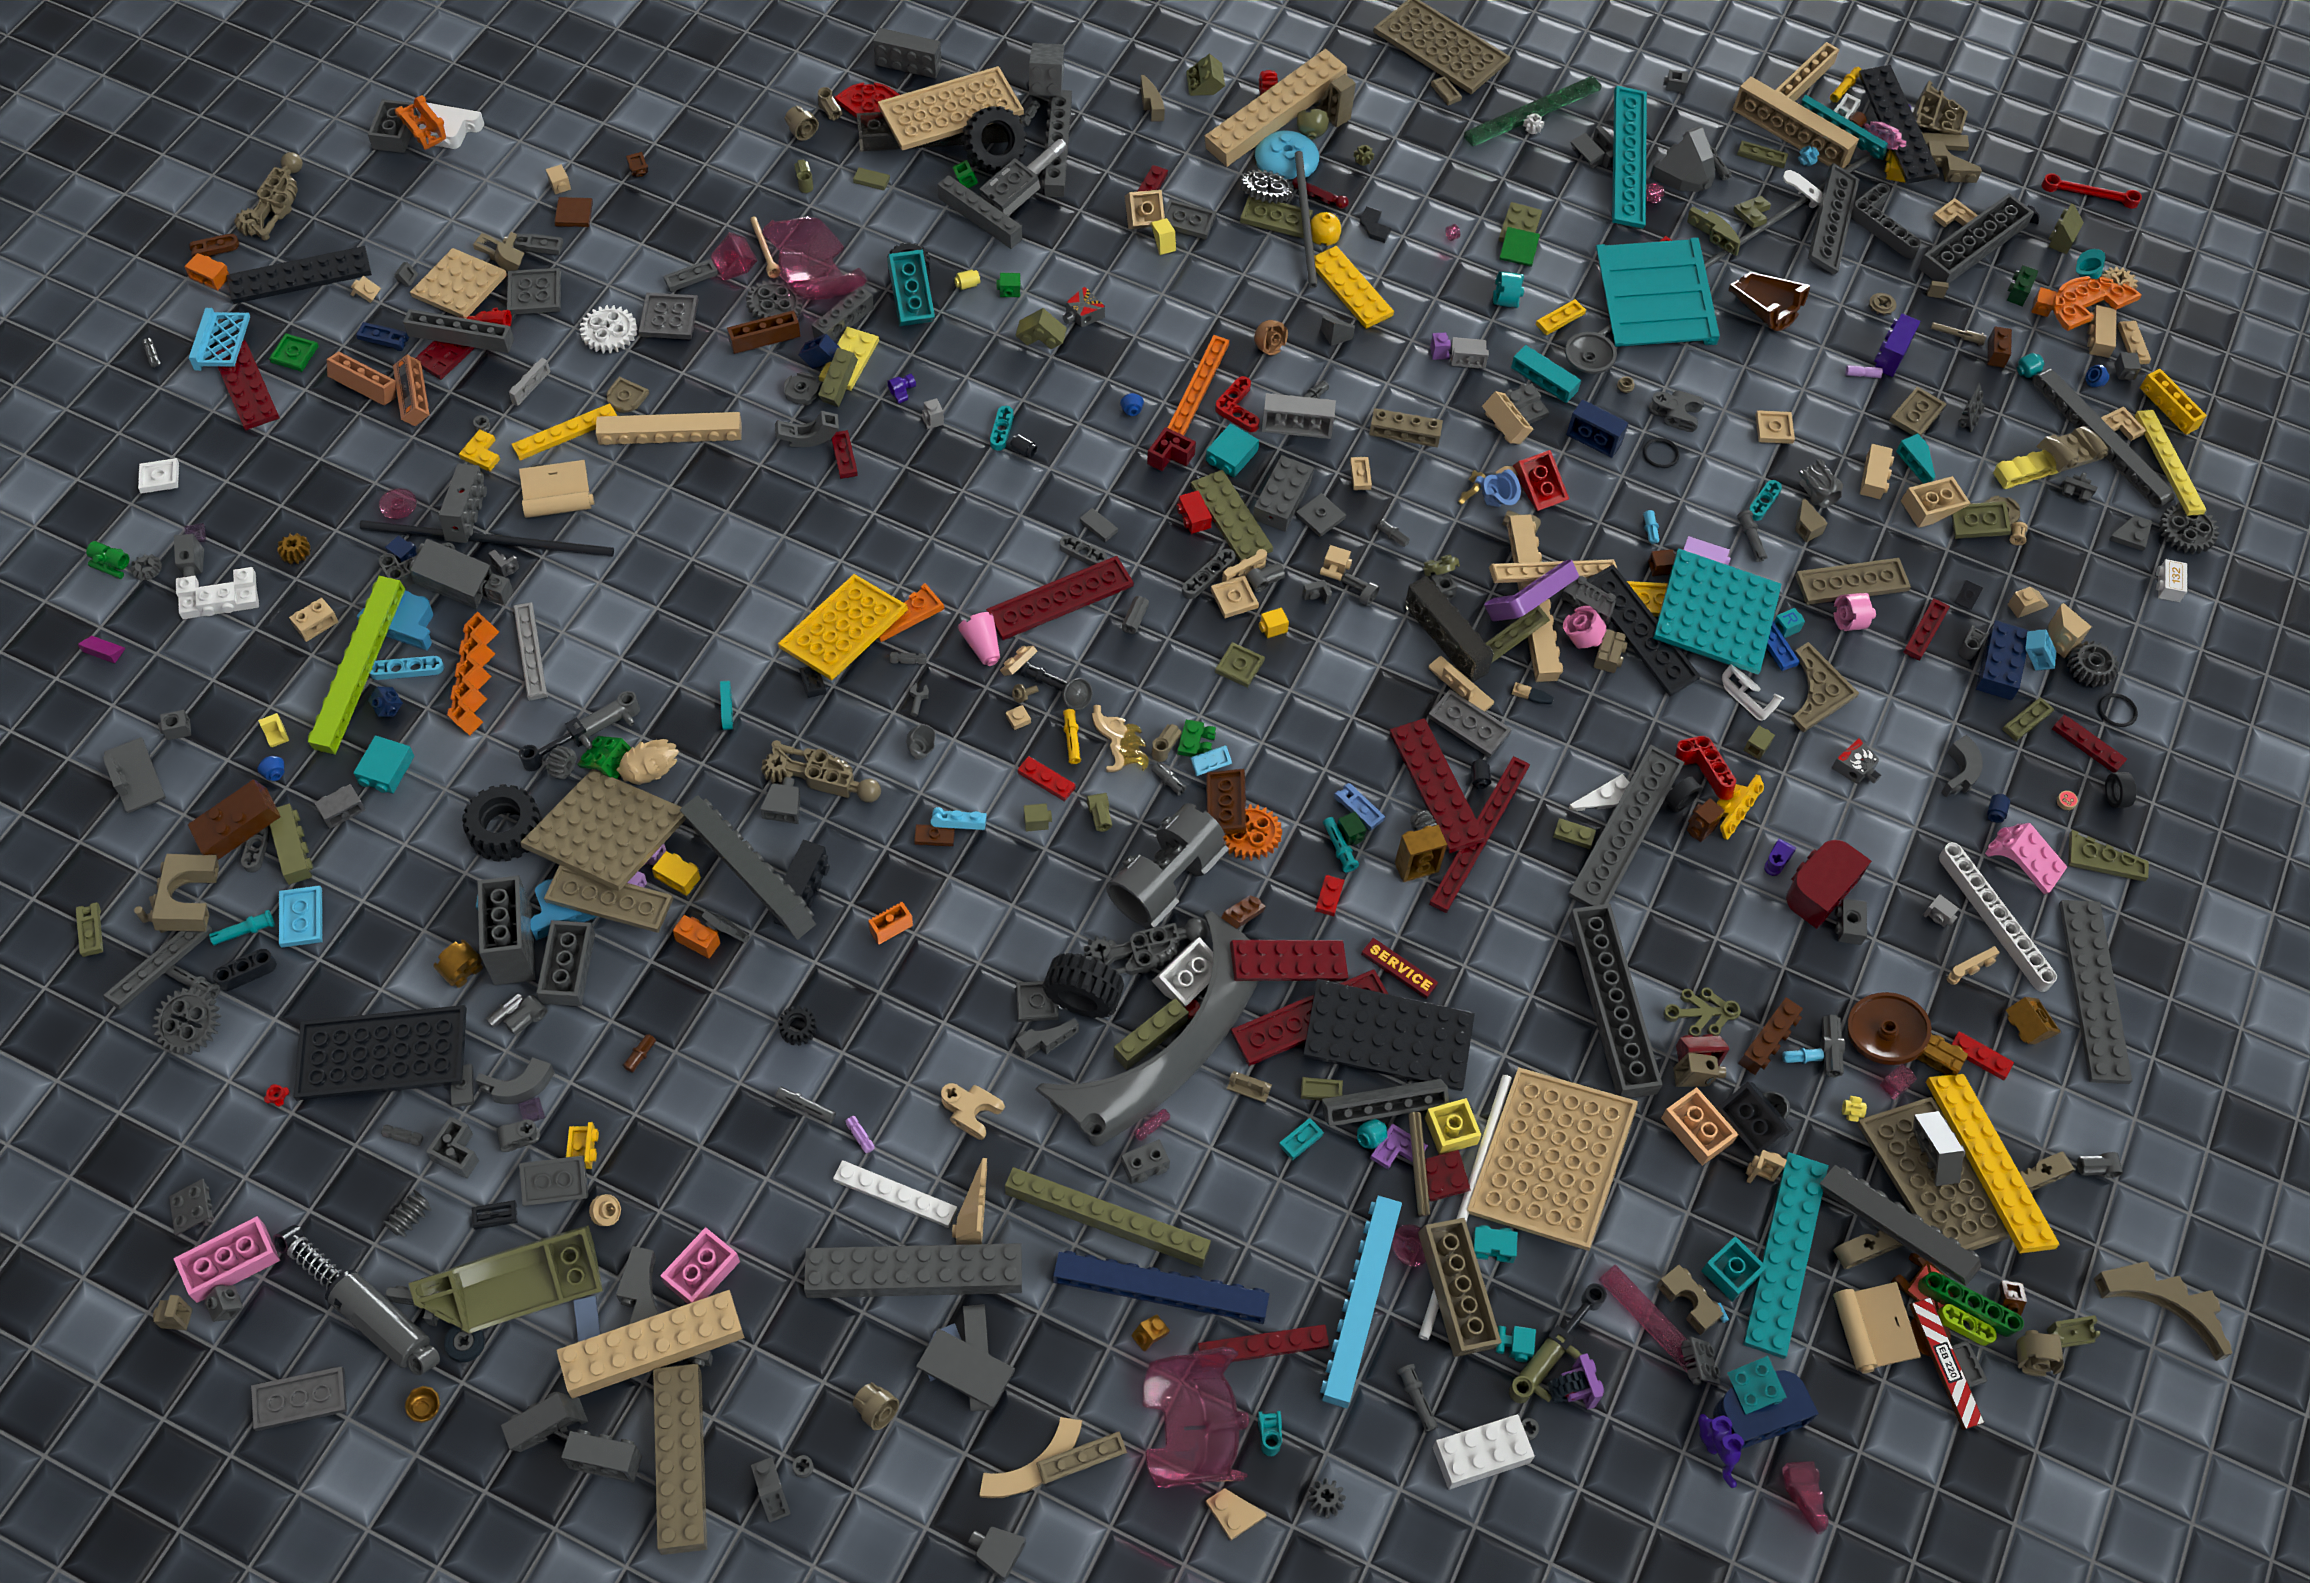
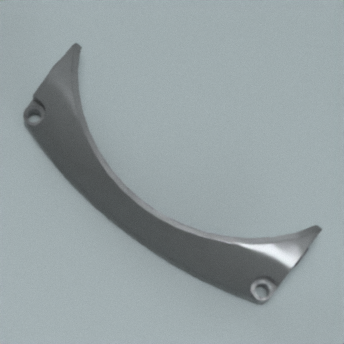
[1035,910,1259,1146]

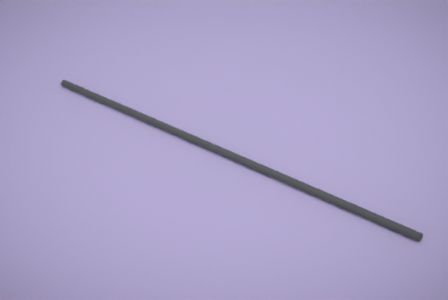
[1598,154,1871,336]

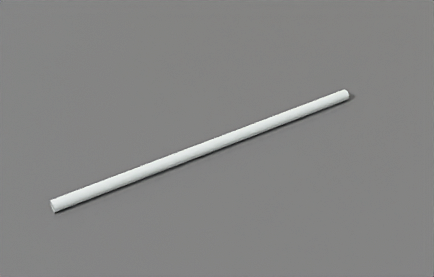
[1419,1075,1512,1340]

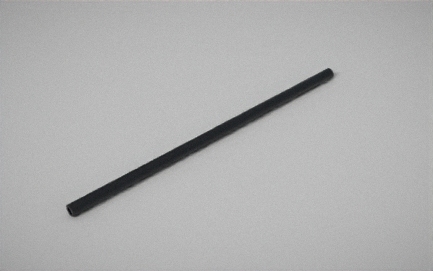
[360,520,614,557]

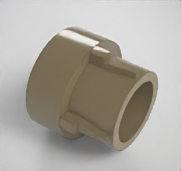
[784,105,819,141]
[853,1382,899,1430]

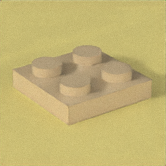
[1755,411,1795,444]
[1211,576,1259,618]

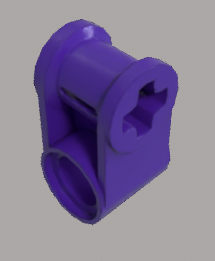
[1764,838,1796,876]

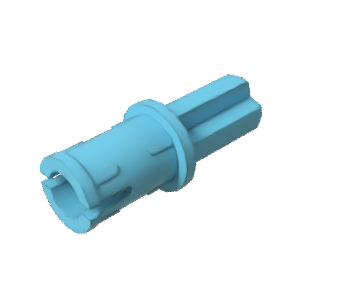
[1643,510,1659,544]
[1782,1048,1824,1064]

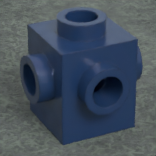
[368,686,403,717]

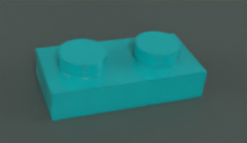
[1279,1118,1324,1160]

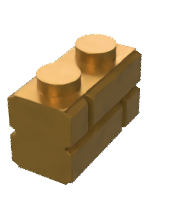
[1917,1034,1968,1076]

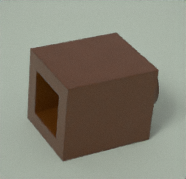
[1648,549,1675,576]

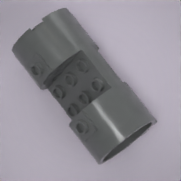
[1106,803,1229,929]

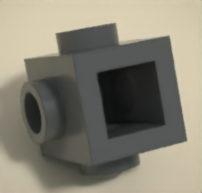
[205,1285,243,1322]

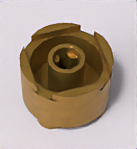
[433,940,483,988]

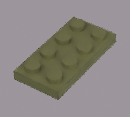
[1240,195,1313,238]

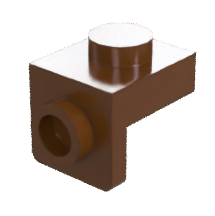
[626,152,648,177]

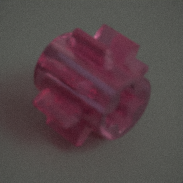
[1646,182,1665,204]

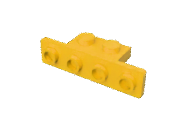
[1717,775,1764,840]

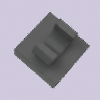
[394,262,418,287]

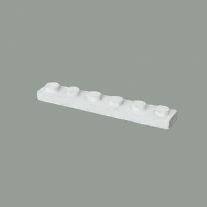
[833,1160,957,1228]

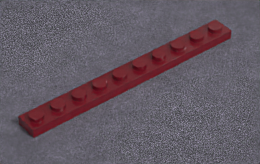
[1429,756,1530,913]

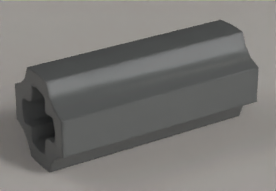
[1121,596,1149,635]

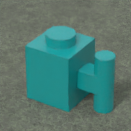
[1496,1326,1536,1362]

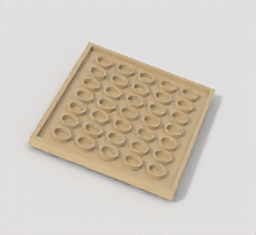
[1467,1067,1638,1251]

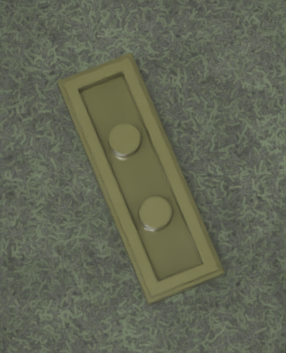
[1737,141,1788,169]
[2002,697,2054,741]

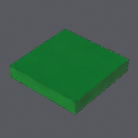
[1500,227,1540,267]
[269,333,319,372]

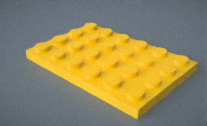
[778,574,908,680]

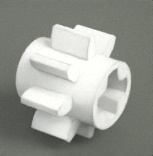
[1523,114,1544,134]

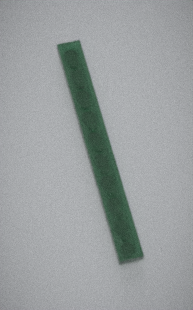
[1464,75,1602,146]

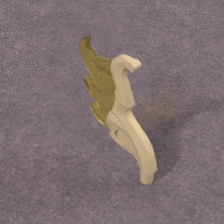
[1092,705,1149,773]

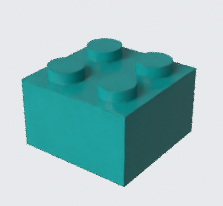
[1701,1236,1767,1302]

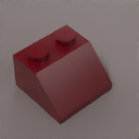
[1676,1034,1729,1066]

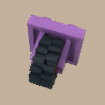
[1547,1353,1604,1410]

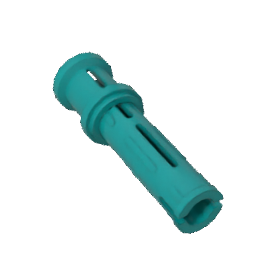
[1323,817,1359,872]
[209,910,275,946]

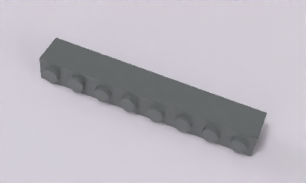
[1820,1165,1981,1286]

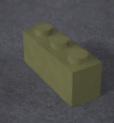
[818,347,858,407]

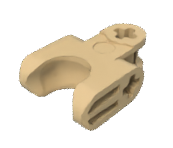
[941,1083,1005,1140]

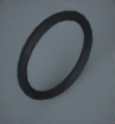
[1643,438,1680,468]
[2098,693,2138,727]

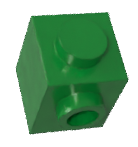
[996,273,1021,298]

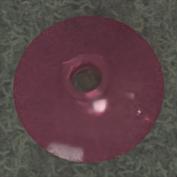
[379,488,417,519]
[1392,1225,1426,1267]

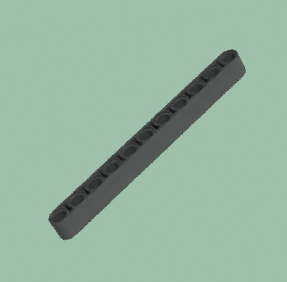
[2032,368,2175,508]

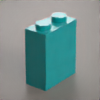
[1205,423,1259,477]
[354,735,415,794]

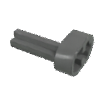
[1342,573,1380,606]

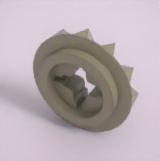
[1869,293,1896,316]

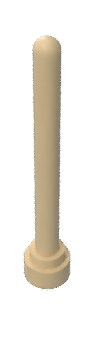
[750,217,781,278]

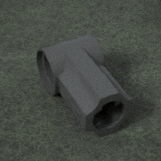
[1246,563,1285,592]
[503,995,547,1035]
[2077,1152,2123,1178]

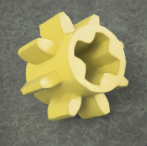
[1842,1096,1867,1122]

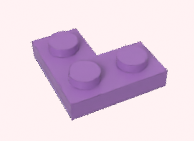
[1370,1124,1428,1169]

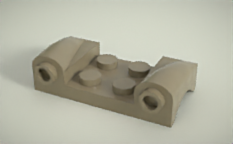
[2036,426,2109,472]

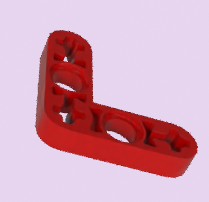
[1215,376,1260,432]

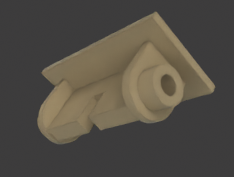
[1227,1071,1272,1103]

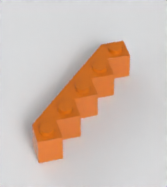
[447,611,499,735]

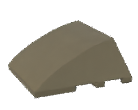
[1913,80,1968,135]

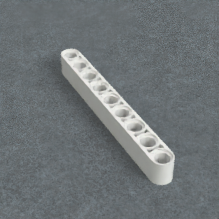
[1939,842,2057,992]

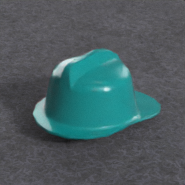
[2076,249,2105,279]

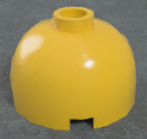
[1310,212,1341,246]

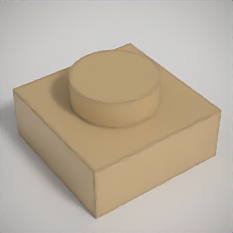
[1006,705,1031,730]

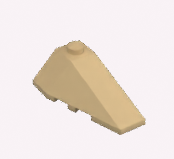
[952,1158,987,1245]

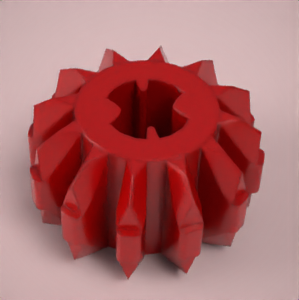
[1258,70,1278,95]

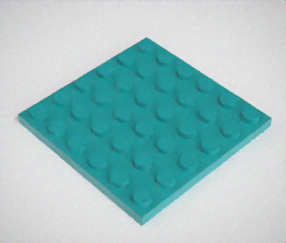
[1653,548,1782,675]

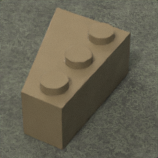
[1316,74,1356,128]

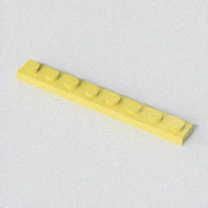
[2135,410,2206,516]

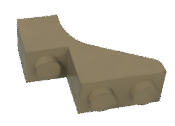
[1927,141,1982,183]

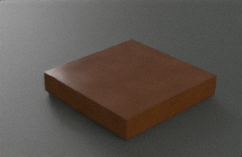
[555,197,593,227]

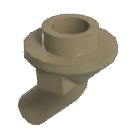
[1012,684,1039,703]

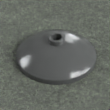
[1565,332,1617,374]

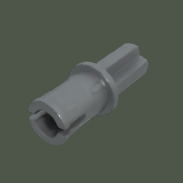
[486,994,524,1028]

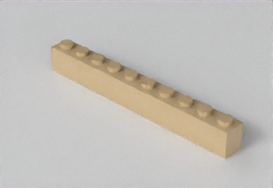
[1507,515,1563,682]

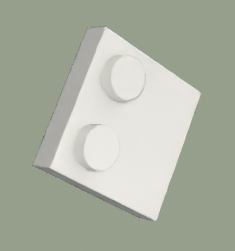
[138,458,179,493]

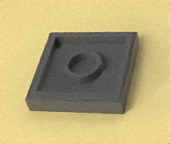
[1016,981,1059,1022]

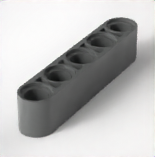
[963,1304,993,1412]

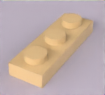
[2118,321,2151,364]

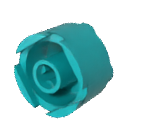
[1493,271,1524,308]

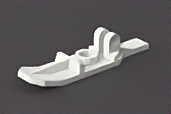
[1783,170,1823,208]

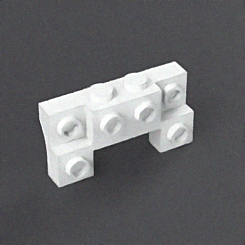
[176,567,259,619]

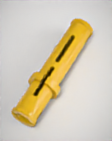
[1830,67,1862,103]
[1063,709,1081,764]

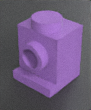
[1430,332,1451,360]

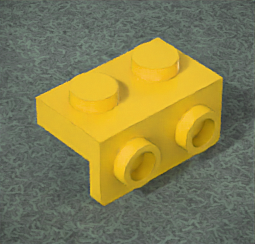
[566,1122,599,1169]

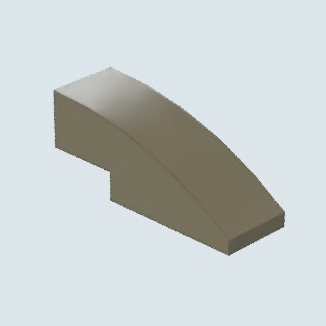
[1140,75,1165,122]

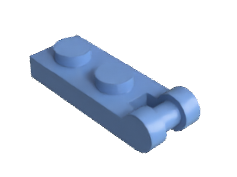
[1334,783,1385,831]

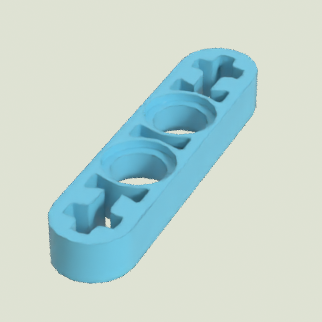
[369,656,444,680]

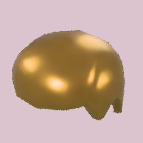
[405,1386,440,1423]

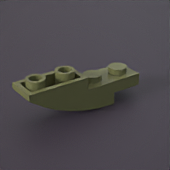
[1687,206,1741,256]

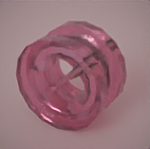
[1445,224,1460,241]

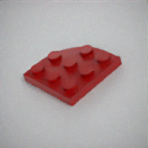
[834,82,899,127]

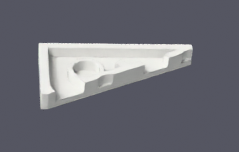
[1569,774,1630,811]

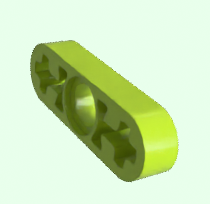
[1937,1304,1997,1346]

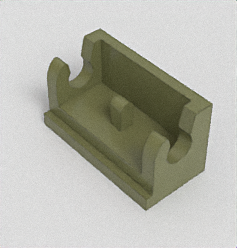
[2047,1315,2100,1348]

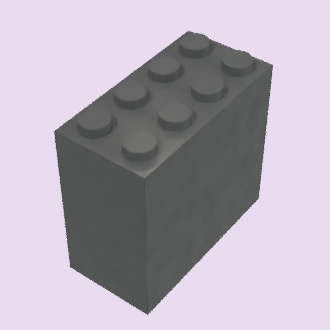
[477,875,536,985]

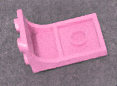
[1985,823,2067,894]

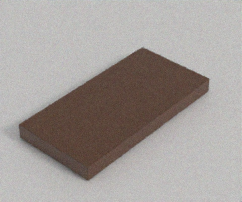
[1206,769,1247,835]

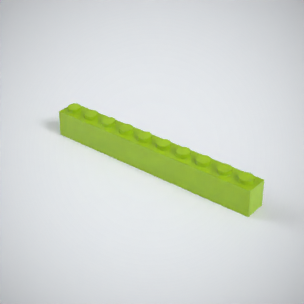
[308,576,405,755]

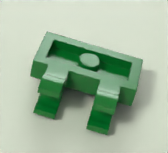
[1178,719,1216,757]

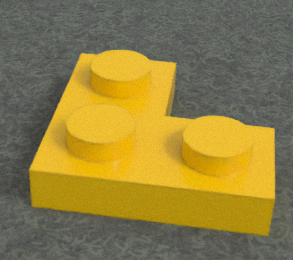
[459,429,500,472]

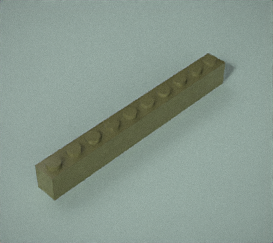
[1005,1167,1211,1268]

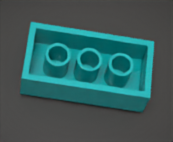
[887,250,935,326]

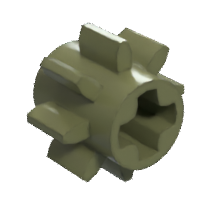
[1353,145,1374,166]

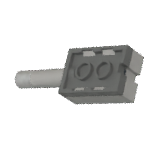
[980,139,1067,216]

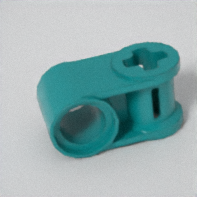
[1258,1411,1282,1456]

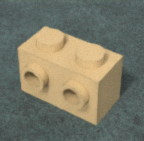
[289,598,338,642]

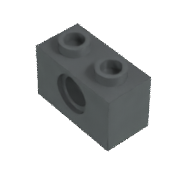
[1835,898,1867,945]

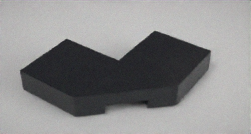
[1360,206,1391,243]

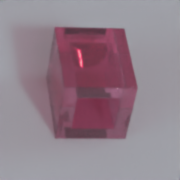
[1880,1064,1917,1100]

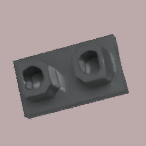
[2061,472,2098,503]

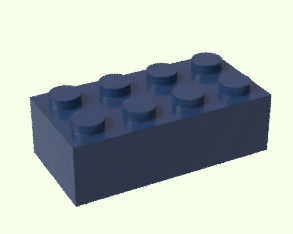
[1976,620,2030,700]

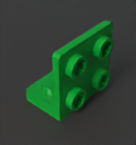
[577,736,631,779]

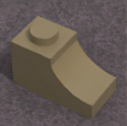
[153,1295,193,1331]

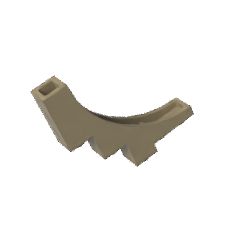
[2093,1261,2233,1361]

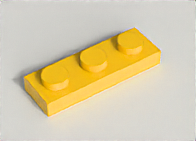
[1536,299,1586,336]

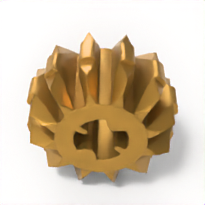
[277,533,311,565]

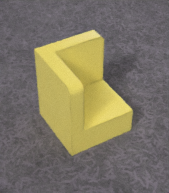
[258,713,289,747]

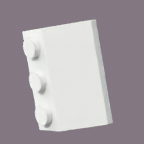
[1152,937,1213,1007]

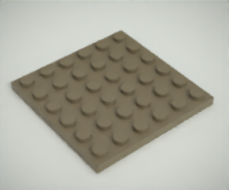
[520,769,686,891]

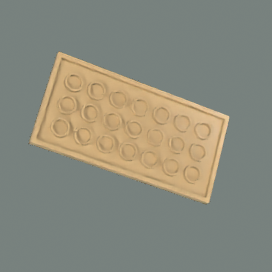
[878,66,1024,151]

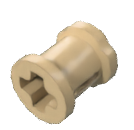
[2010,522,2028,546]

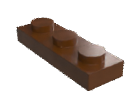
[1221,895,1266,929]

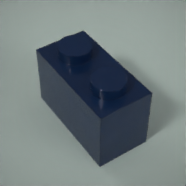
[798,334,840,369]

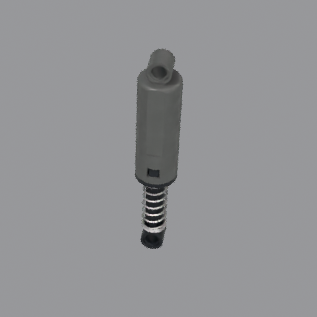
[273,1225,440,1376]

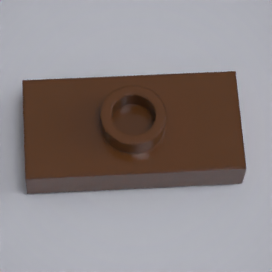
[914,824,955,846]

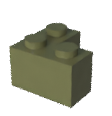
[1015,308,1067,349]

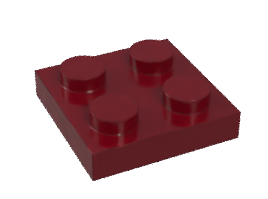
[1425,1150,1471,1202]

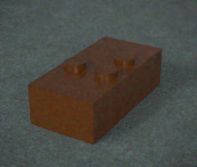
[188,779,281,860]

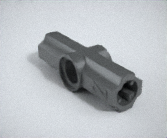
[1820,1015,1845,1077]

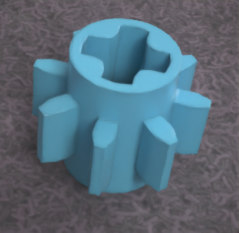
[1798,146,1820,166]

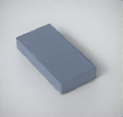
[573,1296,601,1342]

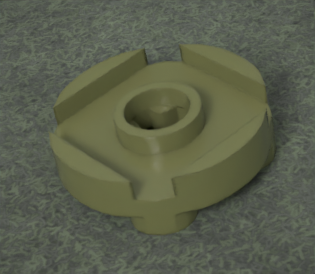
[1423,554,1460,576]

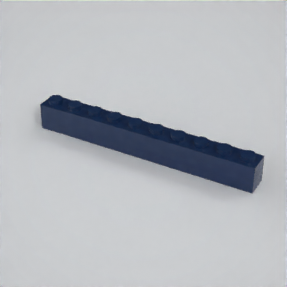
[1053,1251,1270,1324]

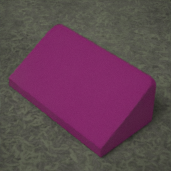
[78,636,125,663]

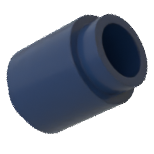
[1987,794,2010,823]

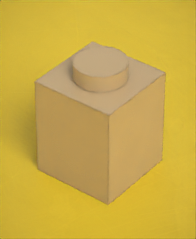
[546,164,571,195]

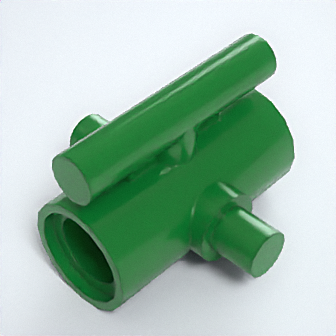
[86,541,130,579]

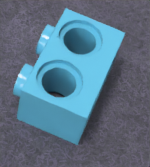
[2026,629,2056,671]

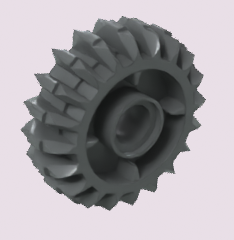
[2067,641,2120,688]

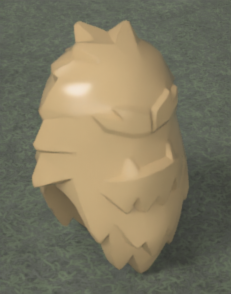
[617,739,679,785]

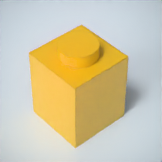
[1259,608,1289,638]

